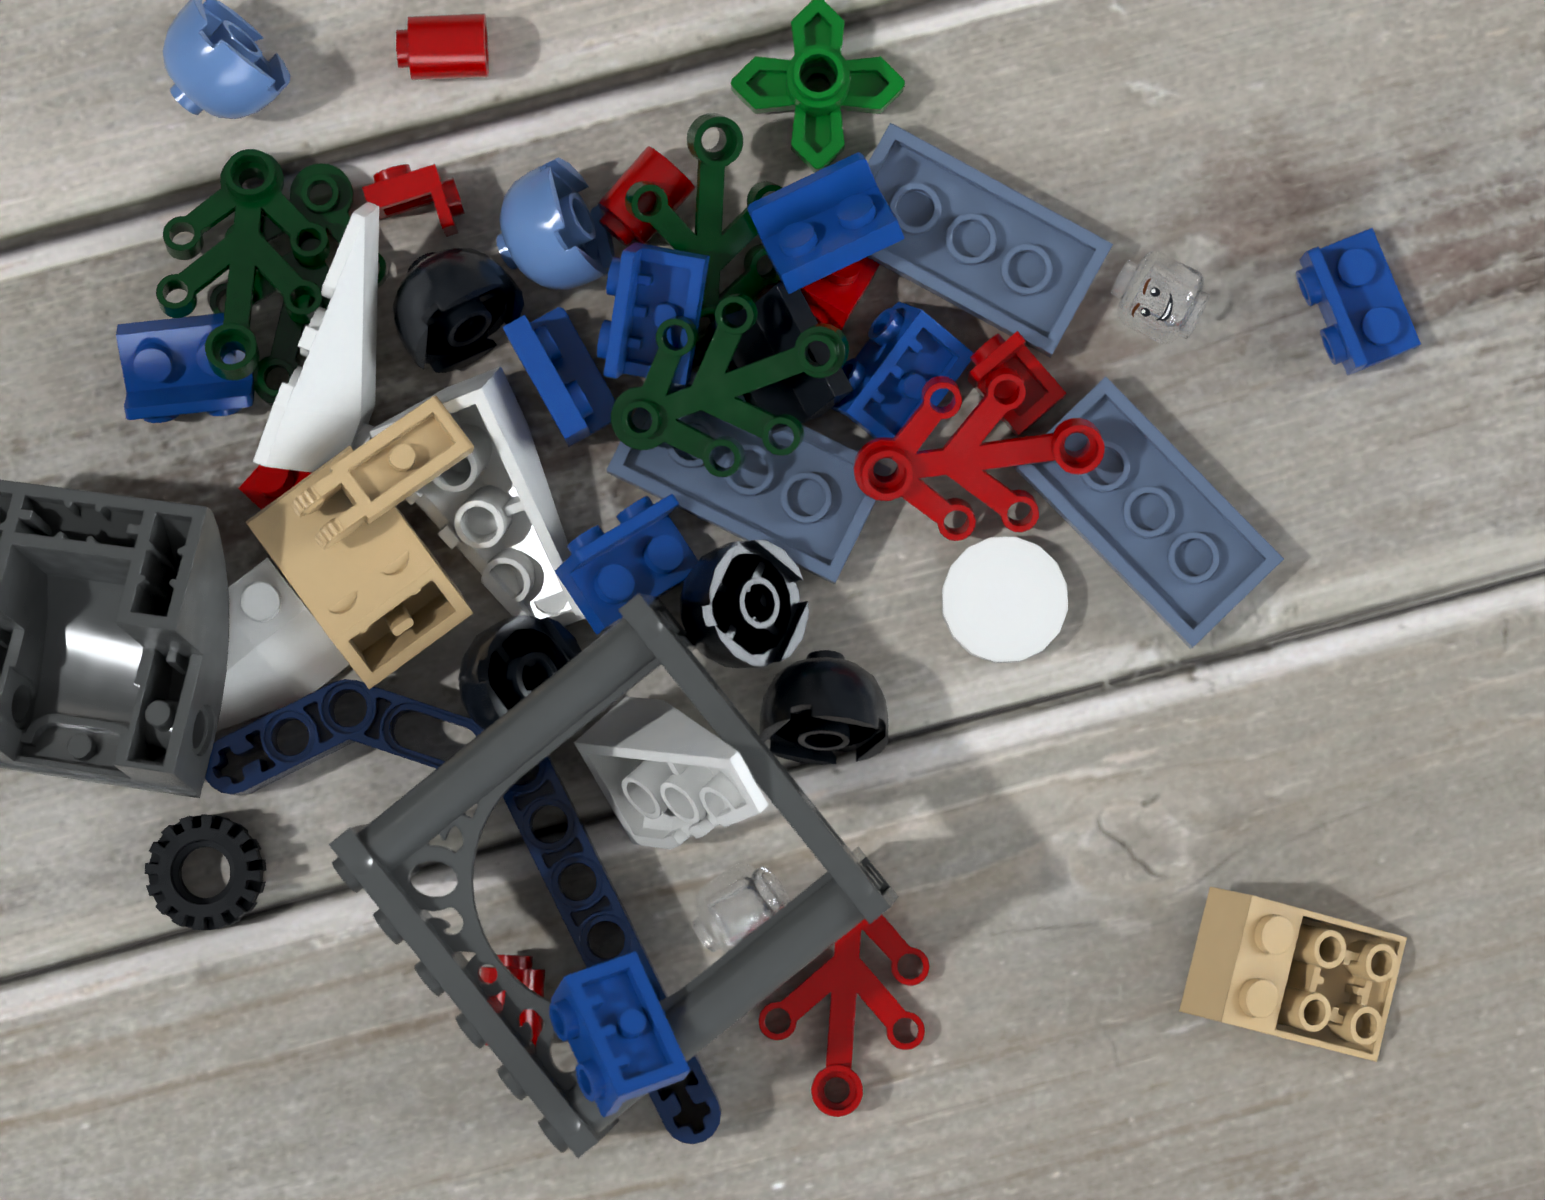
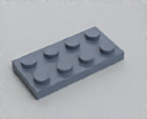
[868,122,1113,358]
[606,371,892,584]
[1013,376,1284,649]

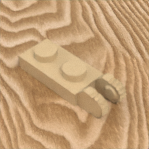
[290,395,474,550]

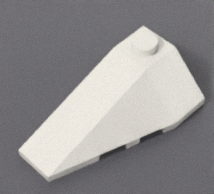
[253,201,379,473]
[369,366,585,626]
[216,557,351,731]
[574,697,768,850]

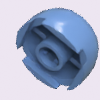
[163,0,290,119]
[496,157,615,290]

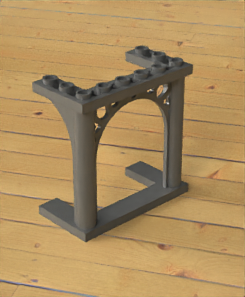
[329,593,899,1158]

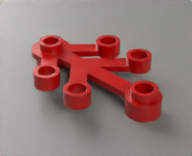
[853,368,1105,541]
[758,915,930,1117]

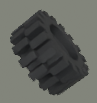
[145,814,267,930]

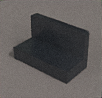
[708,283,853,434]

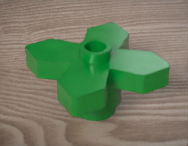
[731,0,905,173]

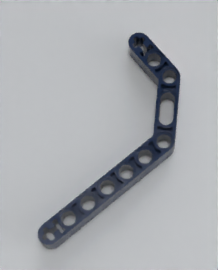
[205,679,722,1144]

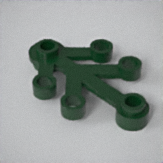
[625,113,782,361]
[156,149,330,380]
[210,163,388,406]
[611,294,849,478]

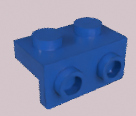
[597,242,710,385]

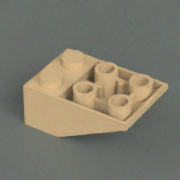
[246,446,473,690]
[1179,887,1407,1062]

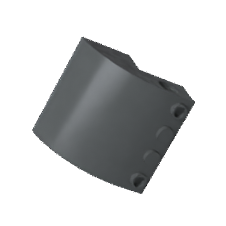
[0,480,229,798]

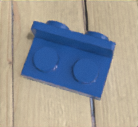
[747,152,905,294]
[1296,228,1421,376]
[831,302,974,439]
[503,307,616,447]
[116,313,255,423]
[555,494,698,635]
[549,951,690,1117]

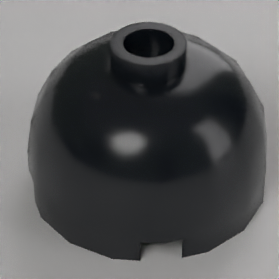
[393,248,524,373]
[680,540,809,668]
[458,615,582,730]
[759,650,888,765]

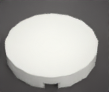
[942,536,1068,663]

